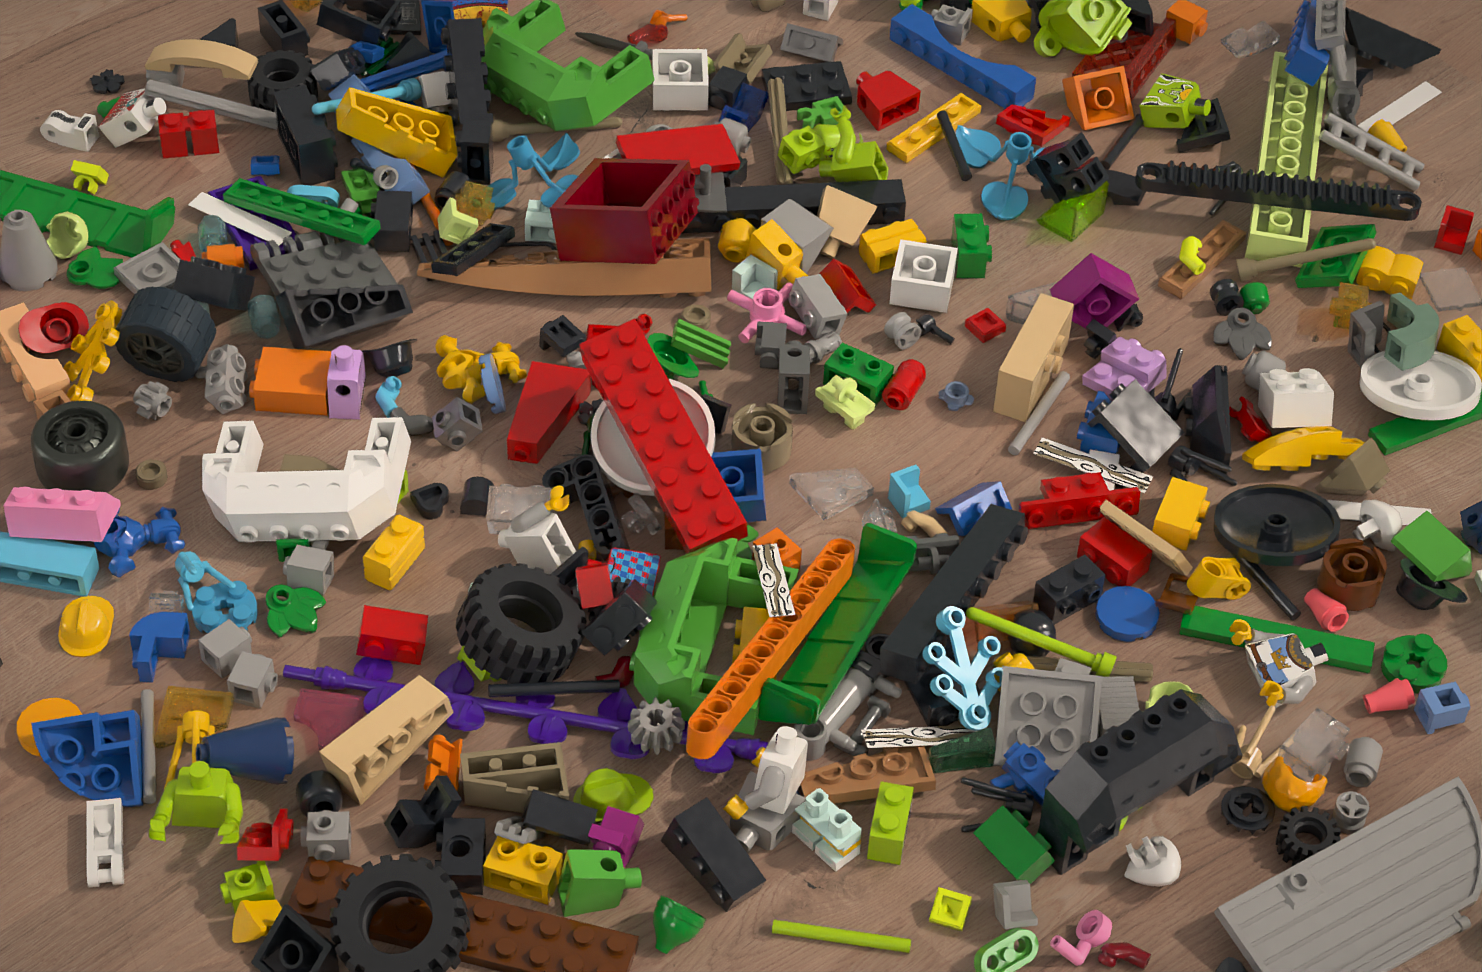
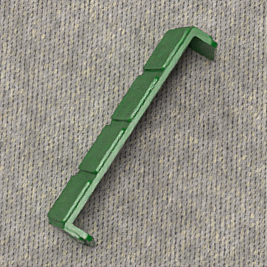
[0,170,175,258]
[758,523,917,725]

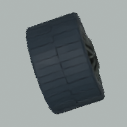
[115,286,216,382]

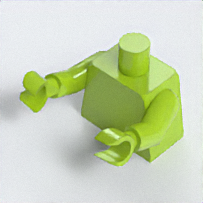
[819,105,889,182]
[148,761,243,844]

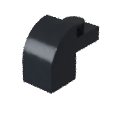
[384,776,462,848]

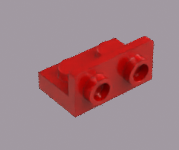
[237,808,294,861]

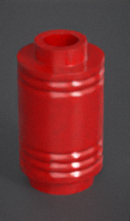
[882,359,926,410]

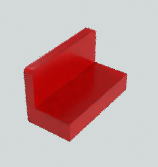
[819,258,876,313]

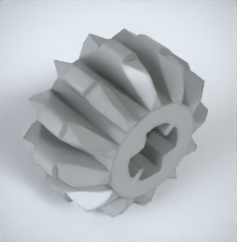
[628,696,685,755]

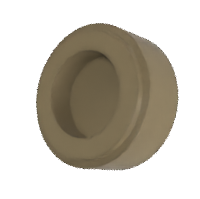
[682,304,711,330]
[135,459,168,490]

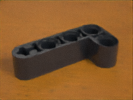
[542,454,630,562]

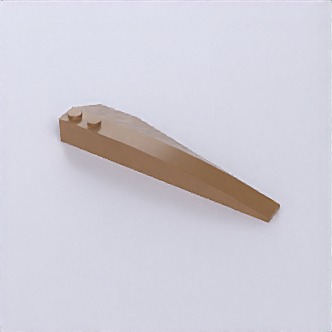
[417,238,711,298]

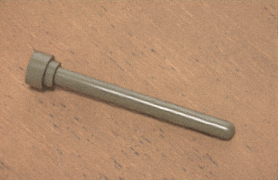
[492,117,622,142]
[1236,238,1376,282]

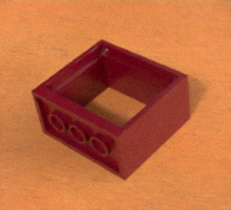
[550,158,699,264]

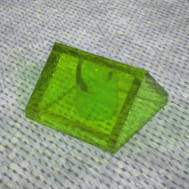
[1037,181,1109,242]

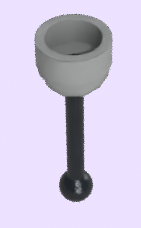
[350,158,398,190]

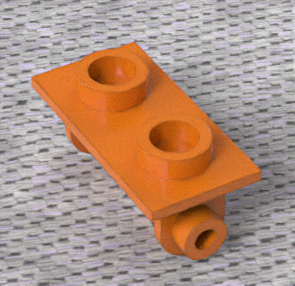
[424,735,463,791]

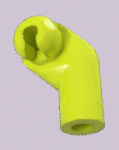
[1179,236,1206,275]

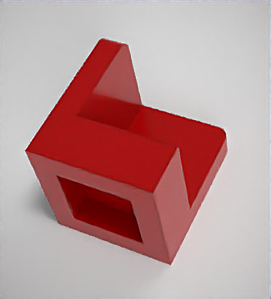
[1434,205,1474,255]
[575,562,614,609]

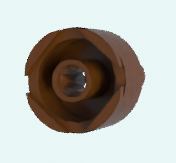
[1317,538,1387,611]

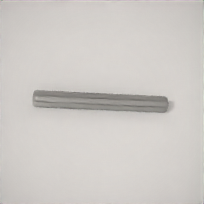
[145,79,277,130]

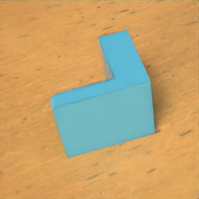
[888,465,931,519]

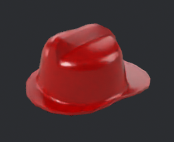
[18,302,89,354]

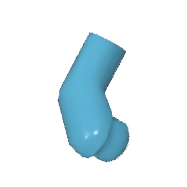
[375,376,402,418]

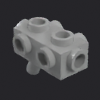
[195,344,248,414]

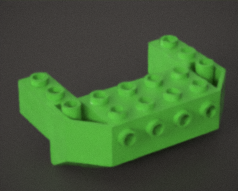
[481,0,655,131]
[629,538,799,735]

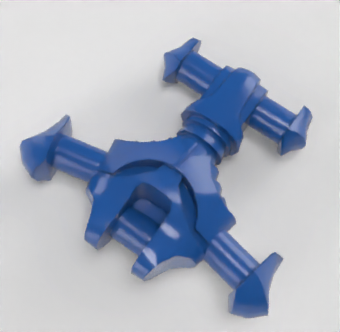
[94,507,185,578]

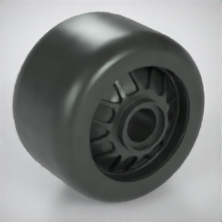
[31,401,129,493]

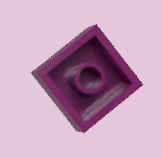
[1049,253,1139,329]

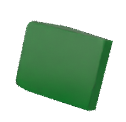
[276,539,312,562]

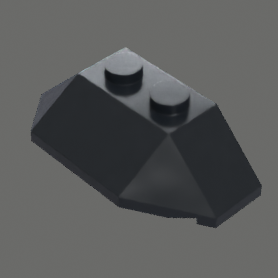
[1345,7,1441,69]
[1183,365,1232,474]

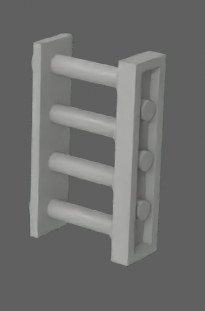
[1315,0,1357,92]

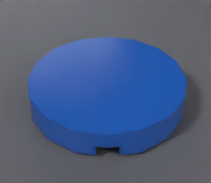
[1095,586,1160,642]

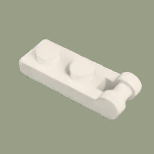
[86,798,124,888]

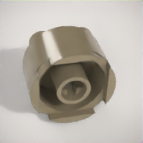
[731,403,793,476]

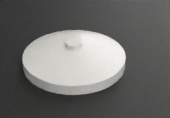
[1359,351,1482,420]
[591,379,715,496]

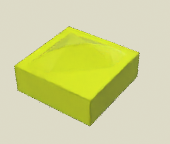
[929,887,972,932]

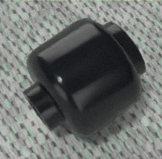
[296,770,343,818]

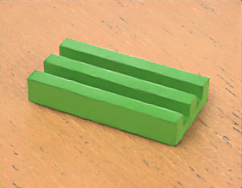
[671,319,731,369]

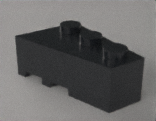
[660,797,767,912]

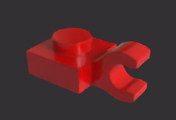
[1229,396,1273,443]

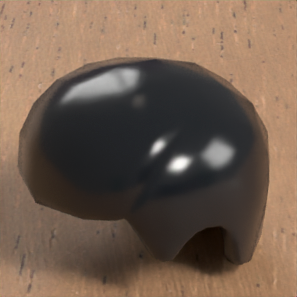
[1008,608,1056,657]

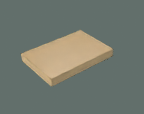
[1100,500,1193,576]

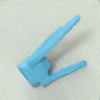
[175,551,236,611]

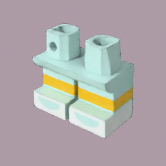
[792,788,861,872]

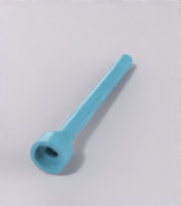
[312,78,422,115]

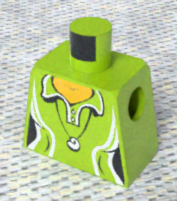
[1140,73,1211,128]

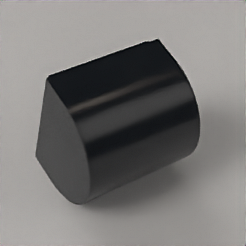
[460,476,495,516]

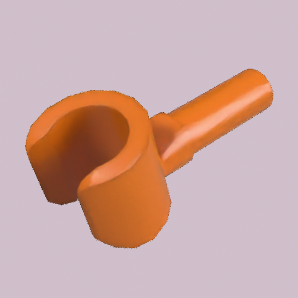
[650,10,688,30]

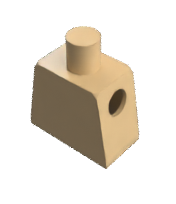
[817,185,877,258]

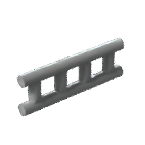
[1319,112,1425,191]

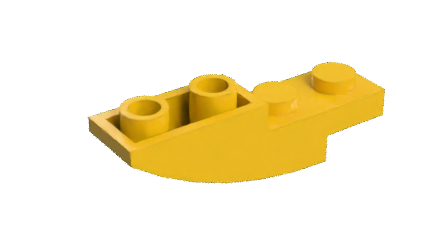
[1242,426,1365,471]

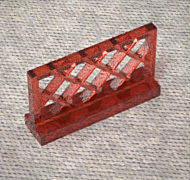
[1072,17,1176,101]

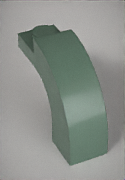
[1384,293,1440,371]

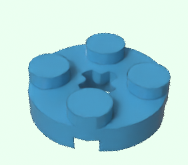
[192,581,258,633]

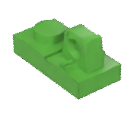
[341,168,380,214]

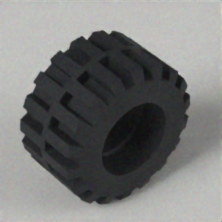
[247,50,318,112]

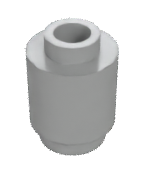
[1344,737,1383,787]

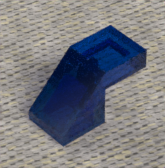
[718,82,769,132]

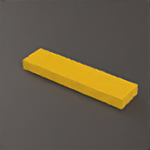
[886,93,981,163]

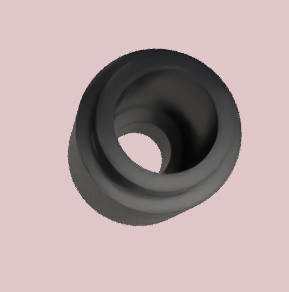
[434,171,473,210]

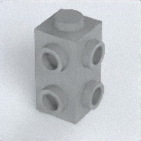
[788,274,847,339]

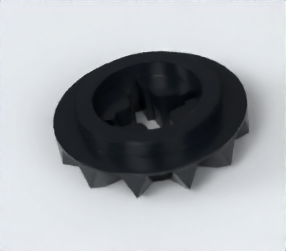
[1221,786,1275,835]

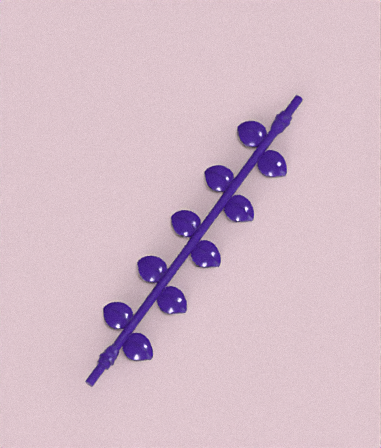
[283,657,768,773]

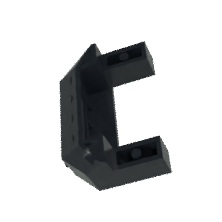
[1038,689,1242,875]

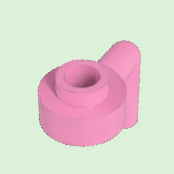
[1050,910,1112,966]

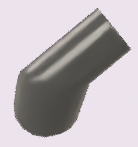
[390,407,434,436]

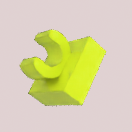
[71,160,109,194]

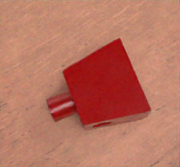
[856,71,921,131]

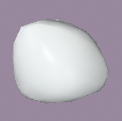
[1352,500,1402,551]
[1124,836,1181,887]

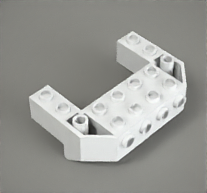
[202,417,411,542]

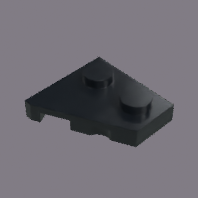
[1176,98,1231,153]

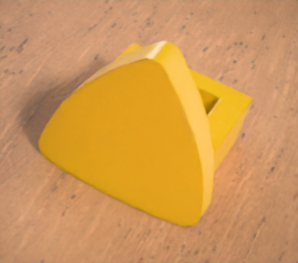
[232,899,282,943]

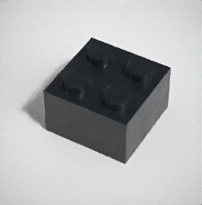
[173,256,255,311]

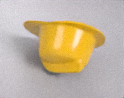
[58,596,114,657]

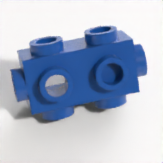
[990,741,1060,806]

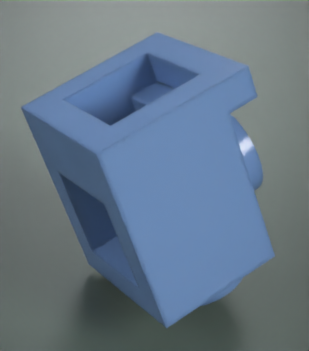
[1414,681,1470,734]

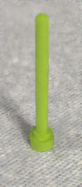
[966,607,1117,677]

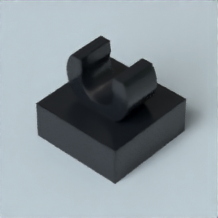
[1084,319,1117,359]

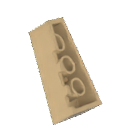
[319,675,454,805]

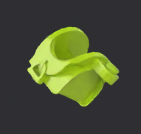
[1034,0,1132,57]

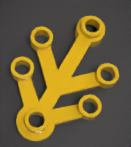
[63,300,122,401]

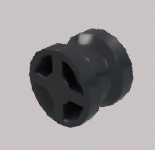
[1209,279,1244,316]

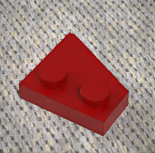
[995,104,1071,147]

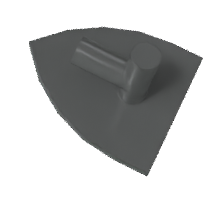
[694,164,727,213]

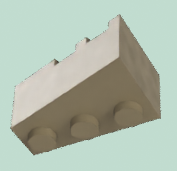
[460,742,569,813]

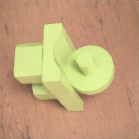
[815,375,875,429]

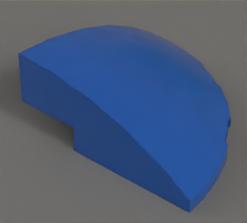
[31,710,143,807]

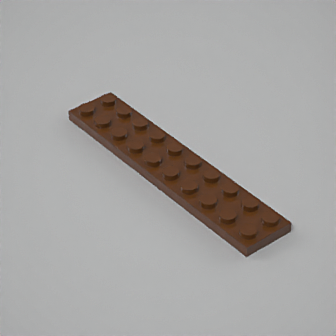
[288,856,639,972]

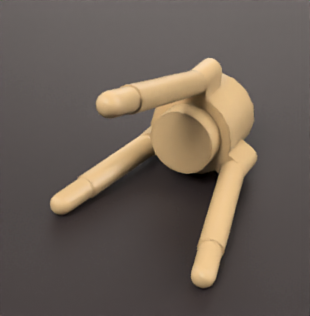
[1230,706,1298,779]

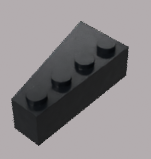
[441,18,494,135]
[275,285,413,350]

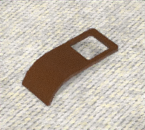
[1156,573,1198,615]

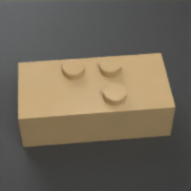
[993,293,1074,422]

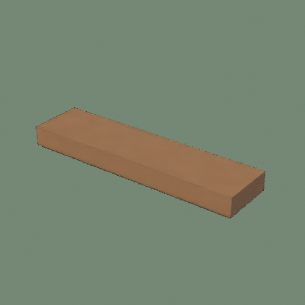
[1158,220,1247,299]

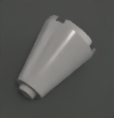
[0,210,58,291]

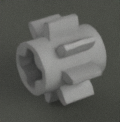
[133,381,172,420]

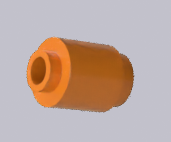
[201,244,244,268]

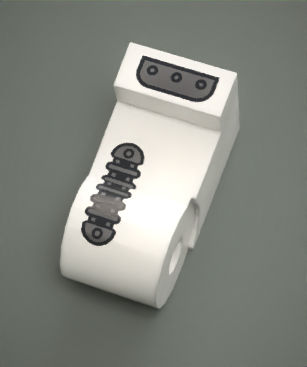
[40,110,99,152]

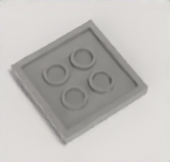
[994,666,1102,771]

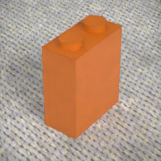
[249,347,332,416]

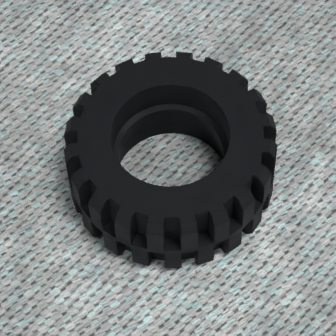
[456,563,587,684]
[330,853,470,972]

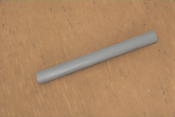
[1008,371,1070,456]
[141,689,156,804]

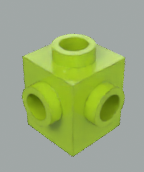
[777,126,826,174]

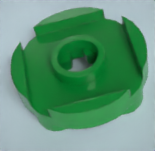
[1381,633,1448,694]

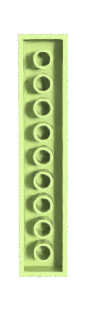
[1245,51,1328,267]

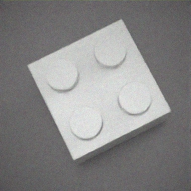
[652,49,709,111]
[889,239,958,313]
[1258,368,1334,428]

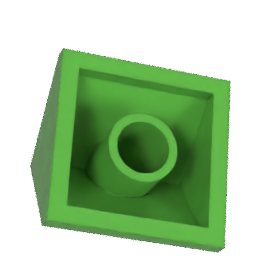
[1391,510,1472,582]

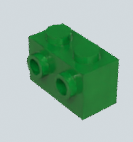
[951,213,992,278]
[823,342,894,407]
[973,805,1055,884]

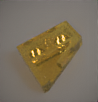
[154,686,235,749]

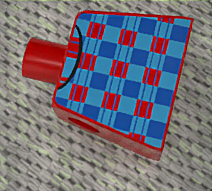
[585,547,661,596]

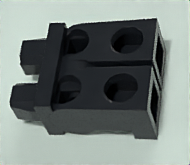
[1026,132,1110,204]

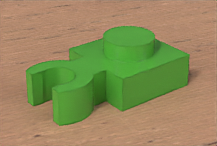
[797,96,844,128]

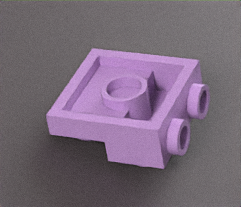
[1082,337,1167,399]

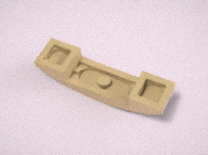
[145,39,258,80]

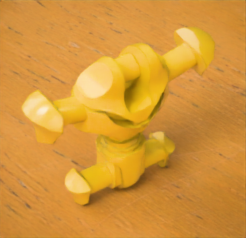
[435,335,527,404]

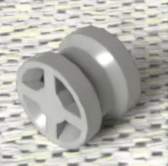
[884,312,922,350]
[1331,791,1370,834]

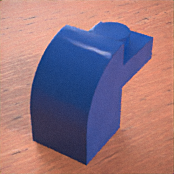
[129,612,190,683]

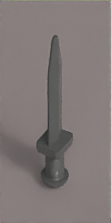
[575,32,653,60]

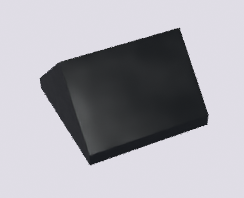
[251,904,339,972]

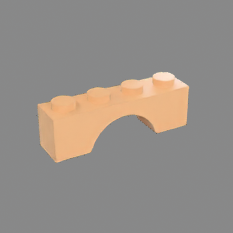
[0,302,71,402]

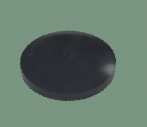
[1213,484,1340,566]

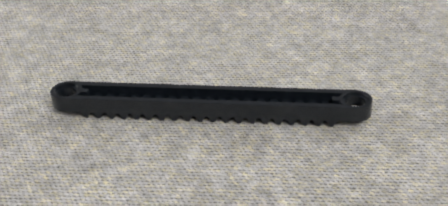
[1135,160,1422,221]

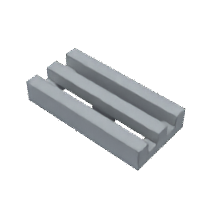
[494,816,545,844]

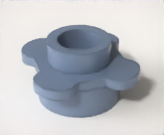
[938,381,974,411]

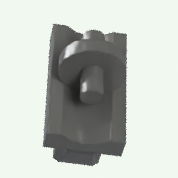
[907,533,959,575]

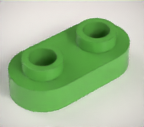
[974,928,1039,972]

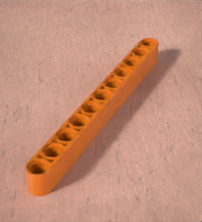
[686,538,855,759]

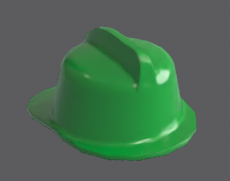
[647,333,699,380]

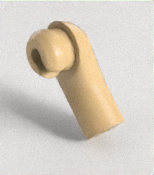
[901,510,948,538]

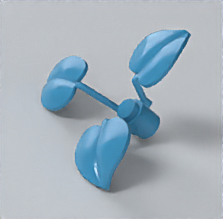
[956,125,1045,220]
[466,133,580,211]

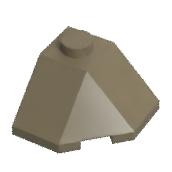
[1315,437,1390,496]

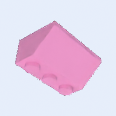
[3,487,121,542]

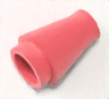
[1304,588,1349,632]
[1363,678,1415,714]

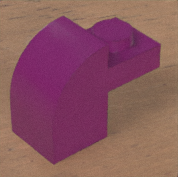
[588,806,645,867]

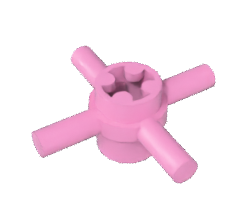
[727,283,807,343]

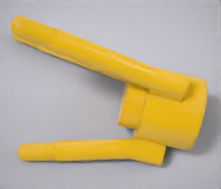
[164,710,215,789]

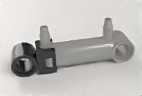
[794,633,902,761]

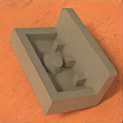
[714,33,773,85]

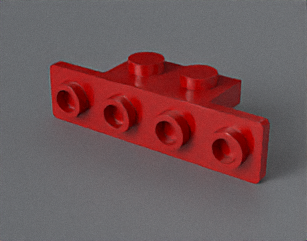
[1019,472,1141,529]

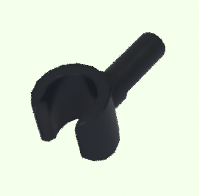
[916,314,955,344]

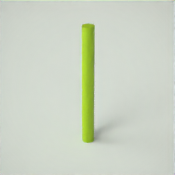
[772,920,911,953]

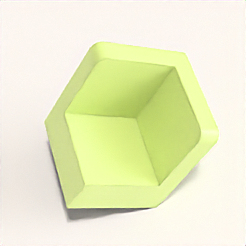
[437,198,479,244]

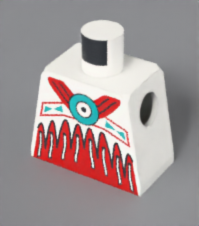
[98,88,166,148]

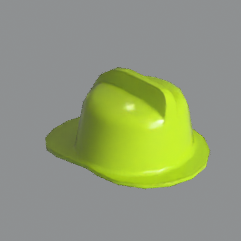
[573,768,653,822]

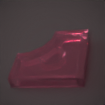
[293,688,365,751]

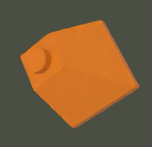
[1062,66,1134,131]

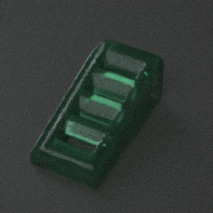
[928,728,996,773]

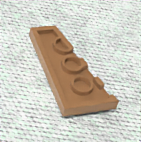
[799,746,936,804]

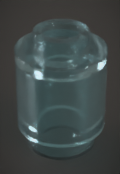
[198,215,228,252]
[247,295,281,339]

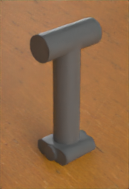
[833,695,891,756]

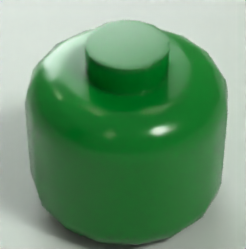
[1239,282,1270,314]

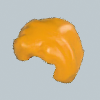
[1262,756,1327,812]

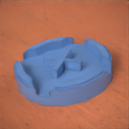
[479,353,506,414]

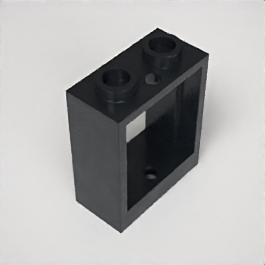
[316,0,402,46]

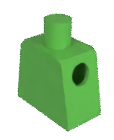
[557,849,642,917]

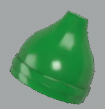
[653,895,706,954]

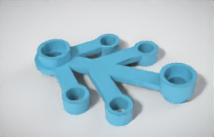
[923,606,1003,731]

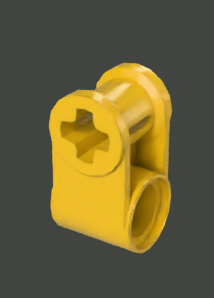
[1187,556,1251,600]

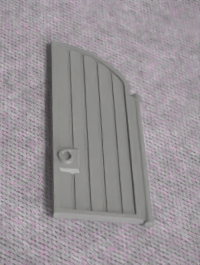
[1214,776,1482,972]

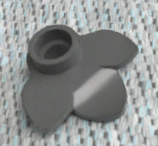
[1213,308,1272,360]

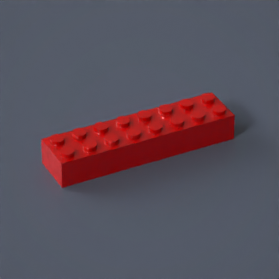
[579,318,748,554]

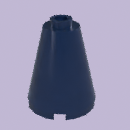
[196,717,294,785]

